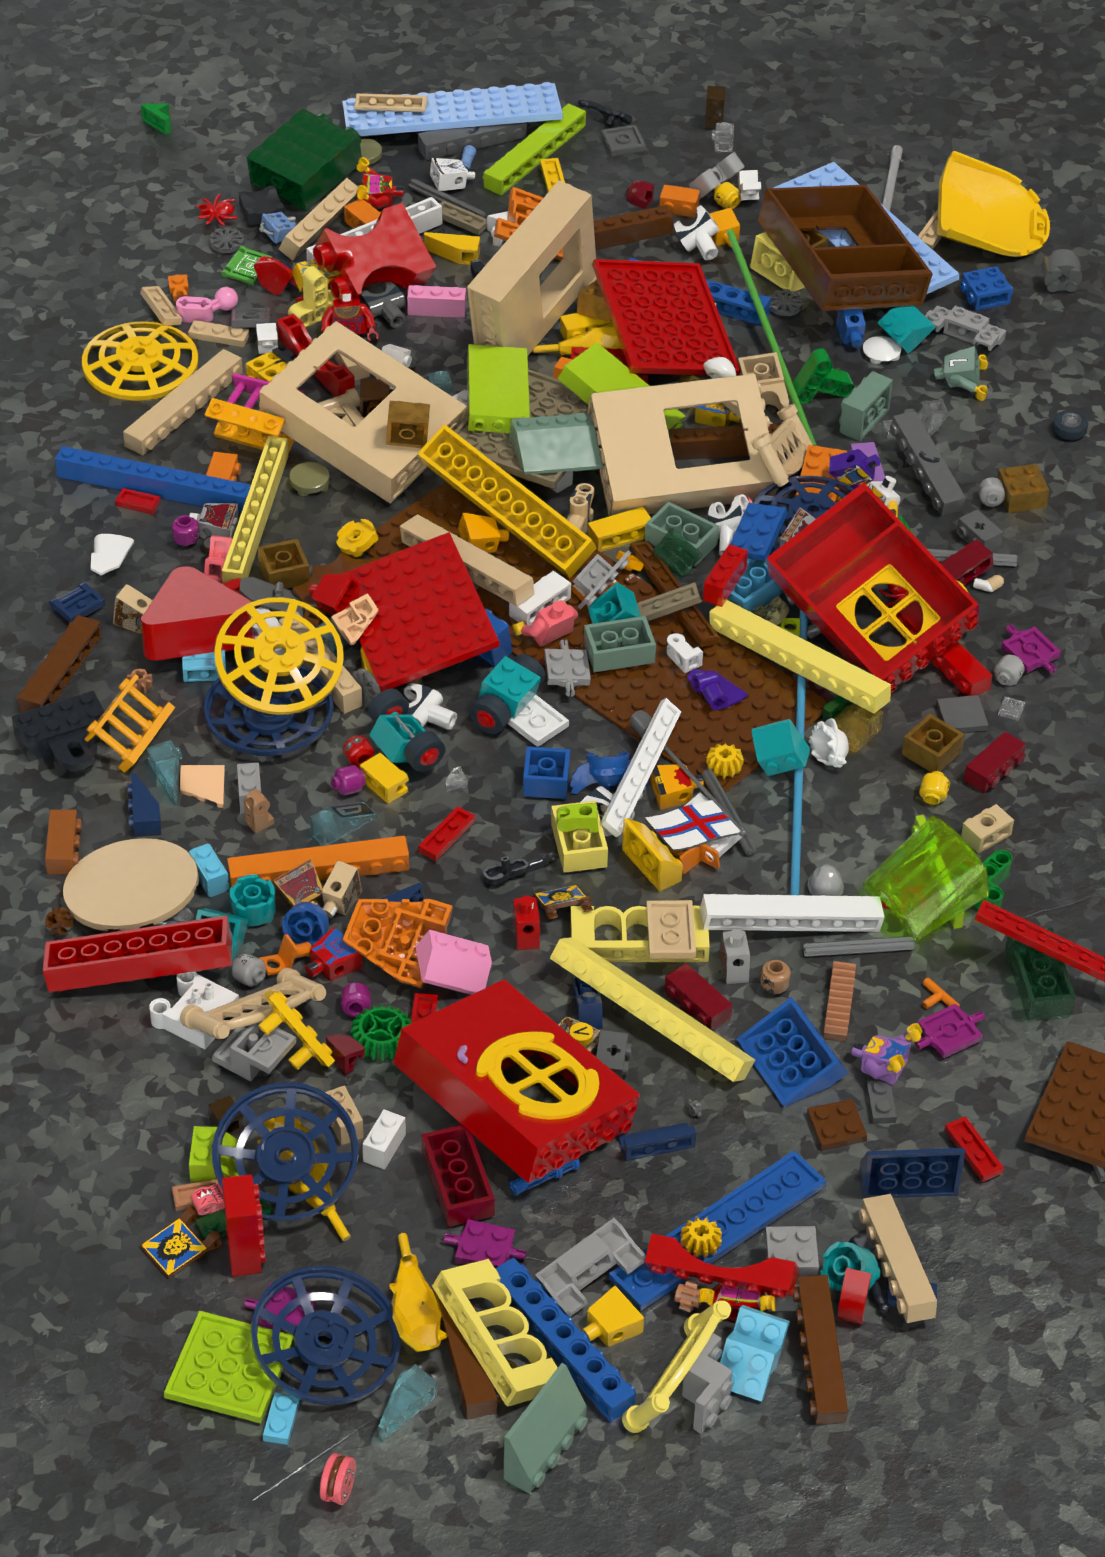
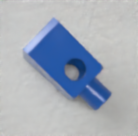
[836,309,865,348]

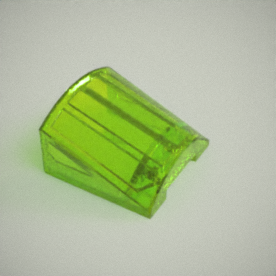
[863,815,989,941]

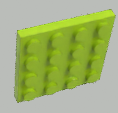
[164,1311,294,1423]

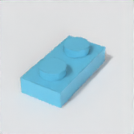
[263,1392,300,1445]

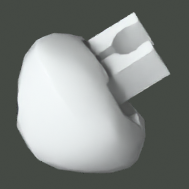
[703,357,736,379]

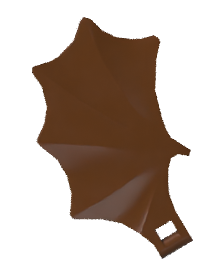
[292,552,378,628]

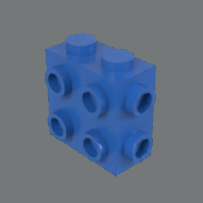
[959,266,1013,311]

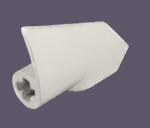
[91,534,134,575]

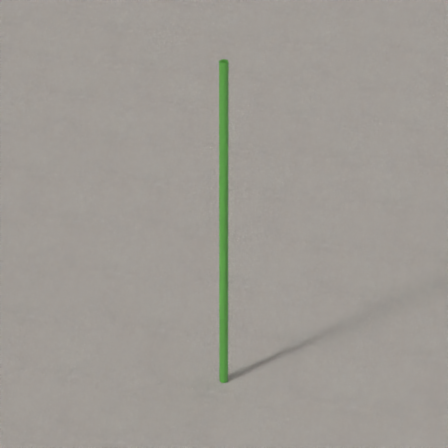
[726,229,817,446]

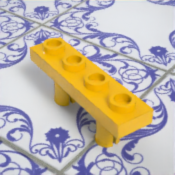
[258,990,335,1070]

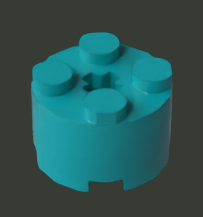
[230,874,276,928]
[820,1242,880,1291]

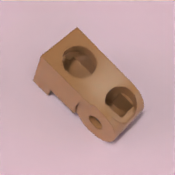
[244,790,274,833]

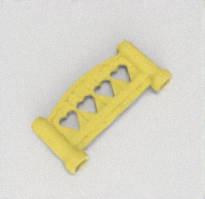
[622,1301,731,1433]

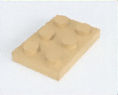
[646,900,696,959]

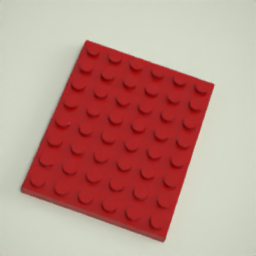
[592,259,741,376]
[342,532,500,692]

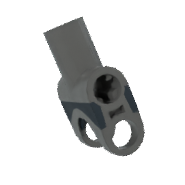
[359,281,406,328]

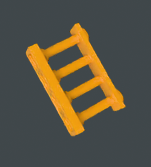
[205,398,294,454]
[84,674,175,773]

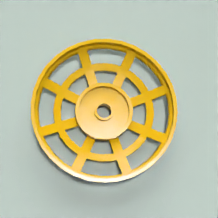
[82,322,198,401]
[214,597,344,715]

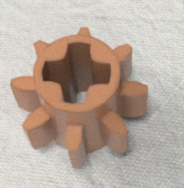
[127,669,153,694]
[675,1280,702,1312]

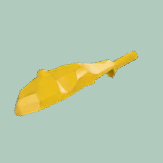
[533,325,622,356]
[257,1116,351,1241]
[389,1233,447,1352]

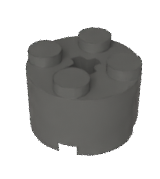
[1042,249,1082,292]

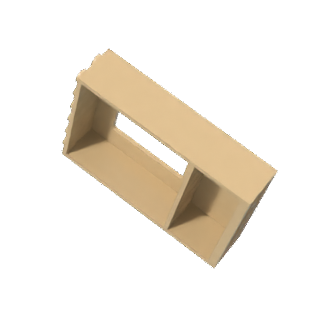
[467,180,596,356]
[259,321,467,504]
[587,374,779,516]

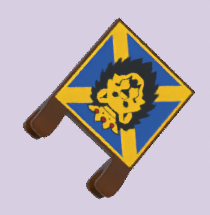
[534,885,593,920]
[140,1206,222,1279]

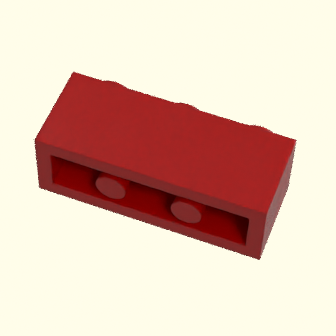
[703,544,748,607]

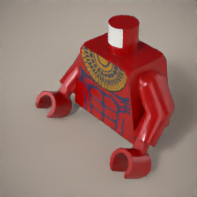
[321,290,379,342]

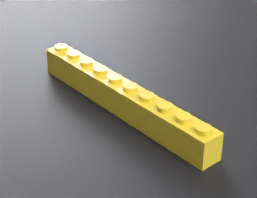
[222,436,288,583]
[710,600,891,713]
[550,937,755,1082]

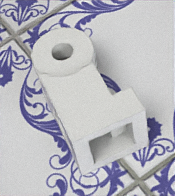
[667,633,703,673]

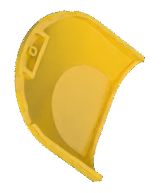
[937,151,1050,257]

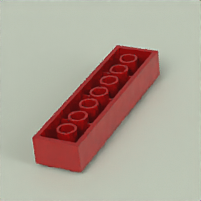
[43,916,233,992]

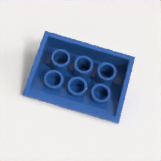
[736,997,849,1107]

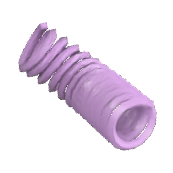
[457,1045,468,1064]

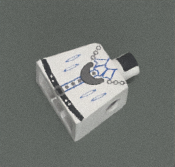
[430,158,475,191]

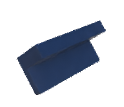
[619,1123,696,1161]

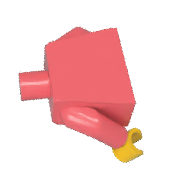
[512,600,578,647]

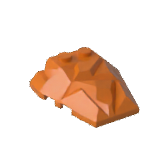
[343,899,453,989]

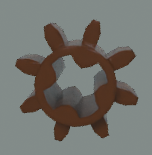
[45,907,73,935]

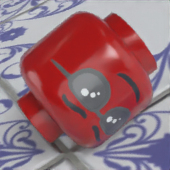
[343,735,375,768]

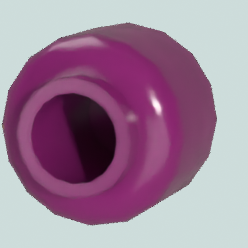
[172,515,199,546]
[331,765,365,796]
[341,982,371,1017]

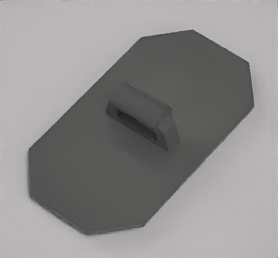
[239,577,305,617]

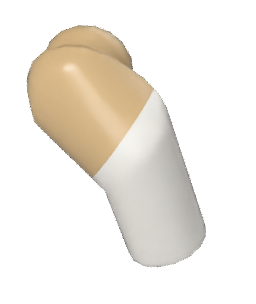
[973,575,1004,592]

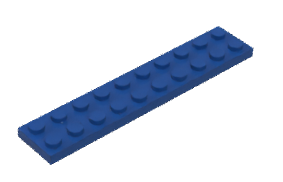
[609,1150,826,1311]

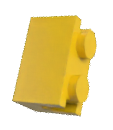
[360,753,409,804]

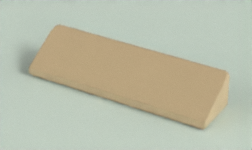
[354,94,429,112]

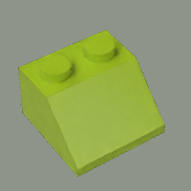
[189,1126,239,1183]

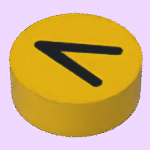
[570,1022,593,1046]

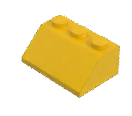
[622,818,683,892]

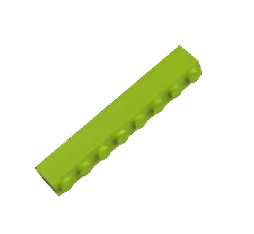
[483,103,586,195]

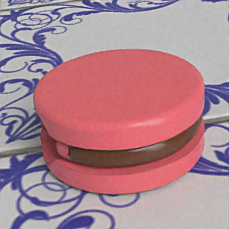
[320,1453,356,1505]

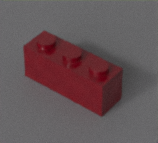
[941,539,993,586]
[964,731,1026,793]
[665,963,733,1031]

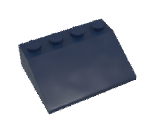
[858,1148,965,1199]

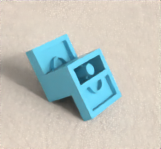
[720,1305,790,1402]

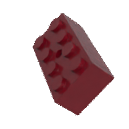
[421,1125,495,1227]

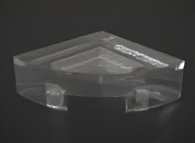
[446,766,467,791]

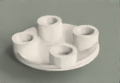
[863,336,901,364]

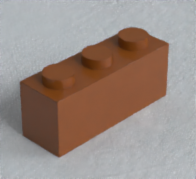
[45,810,82,874]

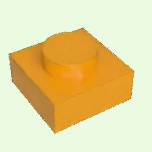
[615,551,644,571]

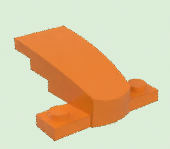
[494,187,563,261]

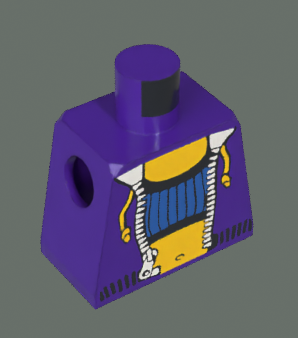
[829,449,880,489]

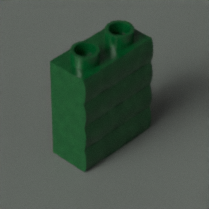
[247,109,362,211]

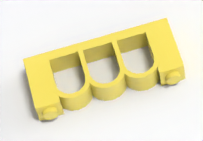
[570,905,710,962]
[432,1259,558,1407]

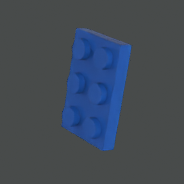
[730,503,788,561]

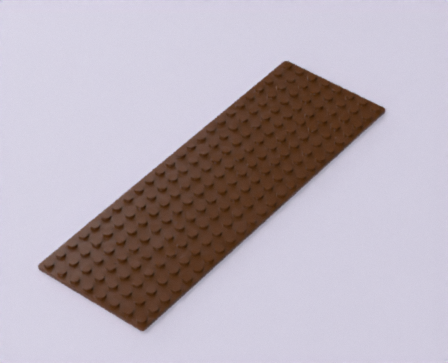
[364,482,830,793]

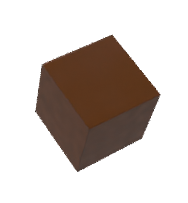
[360,379,390,418]

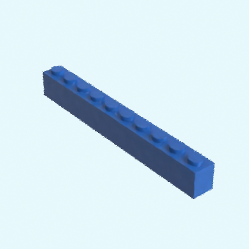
[55,446,251,515]

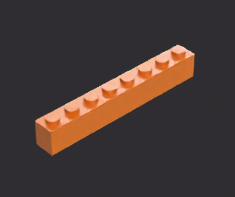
[227,836,409,888]

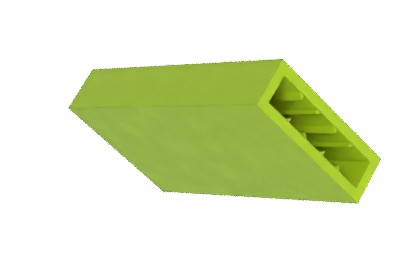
[558,342,686,434]
[467,344,530,434]

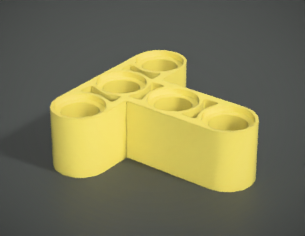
[288,266,335,327]

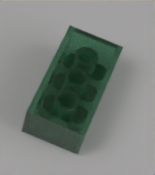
[1005,927,1076,1020]

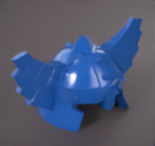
[570,751,647,794]

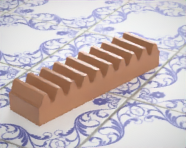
[823,961,856,1042]

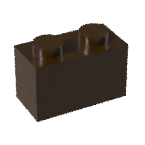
[705,86,725,129]

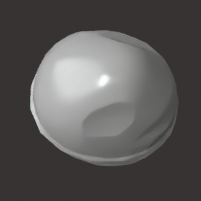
[808,864,844,896]

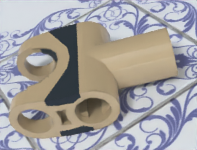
[567,483,594,534]

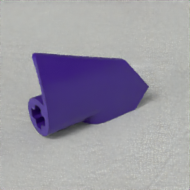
[687,668,747,710]

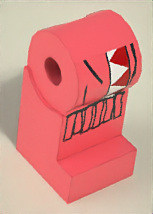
[190,1176,233,1215]

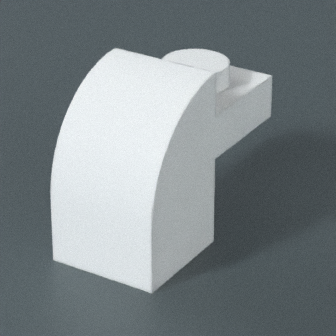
[737,170,761,200]
[256,323,278,355]

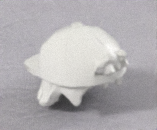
[809,718,849,768]

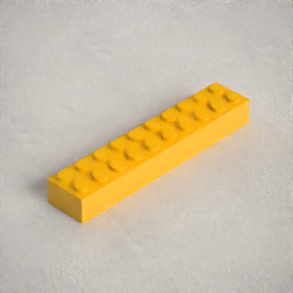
[417,424,597,579]

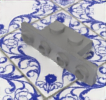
[572,550,631,610]

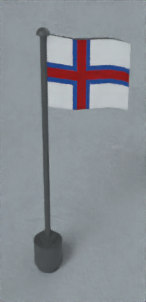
[630,710,747,852]

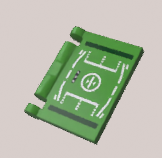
[221,246,272,285]

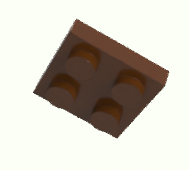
[807,1099,867,1151]

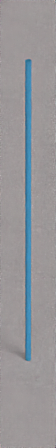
[790,609,808,895]

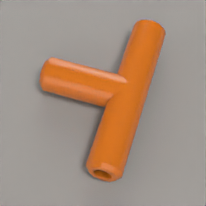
[922,978,960,1009]

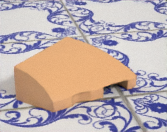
[331,594,378,646]
[180,765,225,808]

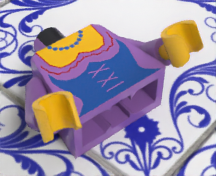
[852,1023,922,1085]

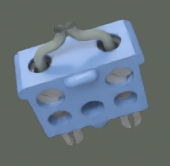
[259,212,296,243]

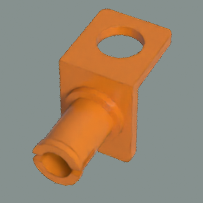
[670,844,720,874]
[259,934,311,975]

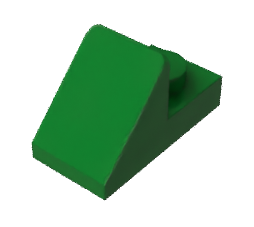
[141,103,171,135]

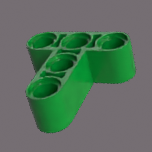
[793,348,855,404]
[947,850,1012,909]

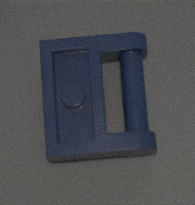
[49,582,105,622]

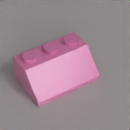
[407,285,467,318]
[416,930,492,995]

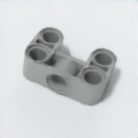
[689,152,745,199]

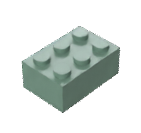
[839,371,893,441]
[645,502,719,566]
[583,616,656,672]

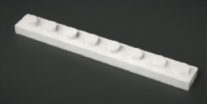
[600,698,681,837]

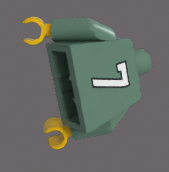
[934,346,988,401]

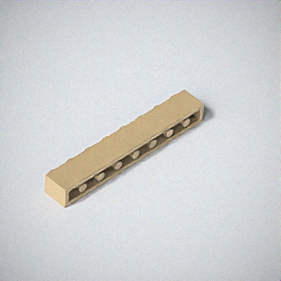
[123,349,243,456]
[400,514,534,607]

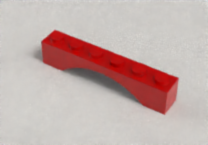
[277,313,355,397]
[645,1233,799,1299]

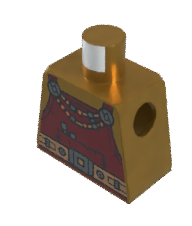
[273,859,323,907]

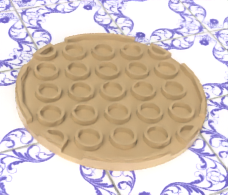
[63,839,199,931]

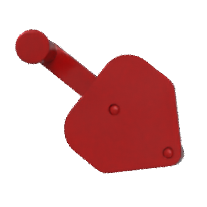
[254,256,304,303]

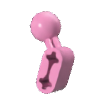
[176,287,238,323]

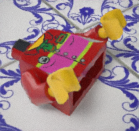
[356,157,404,209]
[698,1266,775,1321]

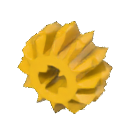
[706,742,744,779]
[680,1216,722,1259]

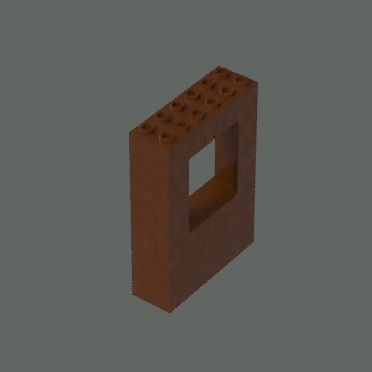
[758,185,933,311]

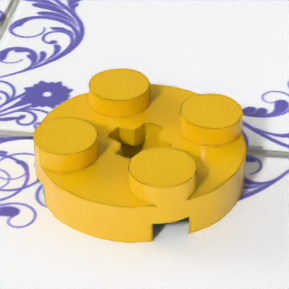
[336,519,378,557]

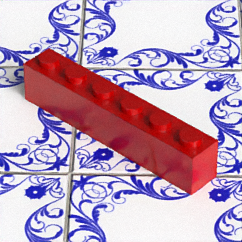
[896,601,992,696]

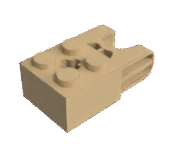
[738,352,789,411]

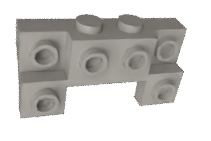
[925,306,1006,351]
[535,1218,646,1317]

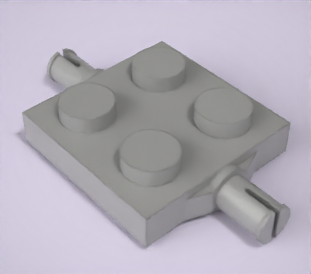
[544,640,591,697]

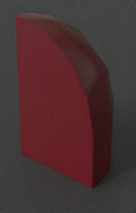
[626,181,654,209]
[325,1035,365,1075]

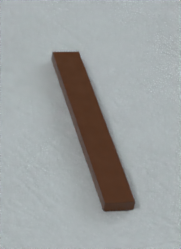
[629,541,720,647]

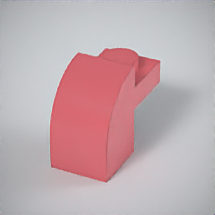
[204,535,233,582]

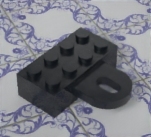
[12,690,110,770]

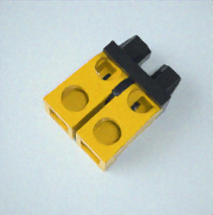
[245,347,294,382]

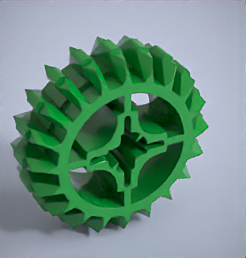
[350,1004,412,1062]

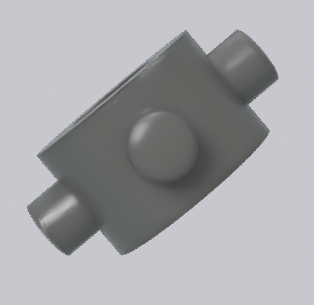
[687,1099,703,1117]

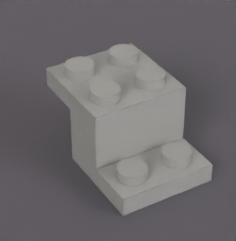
[212,1021,296,1081]
[765,1226,819,1311]
[682,1333,733,1434]

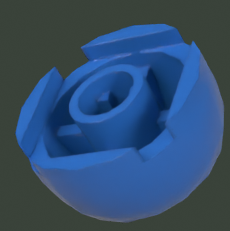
[282,902,329,946]

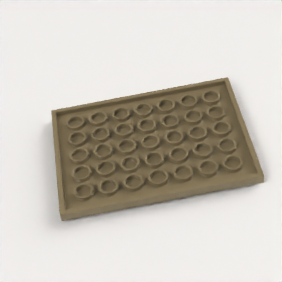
[454,369,589,489]

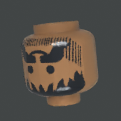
[760,960,791,994]

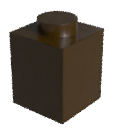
[208,1095,244,1135]

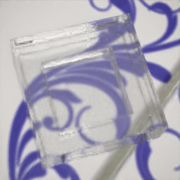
[998,696,1025,721]

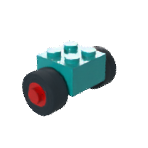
[470,654,546,734]
[368,689,446,772]

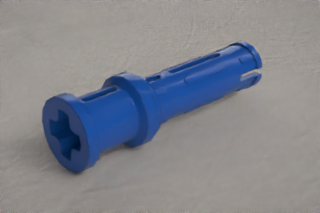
[509,1159,580,1196]

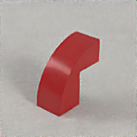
[838,1268,872,1325]

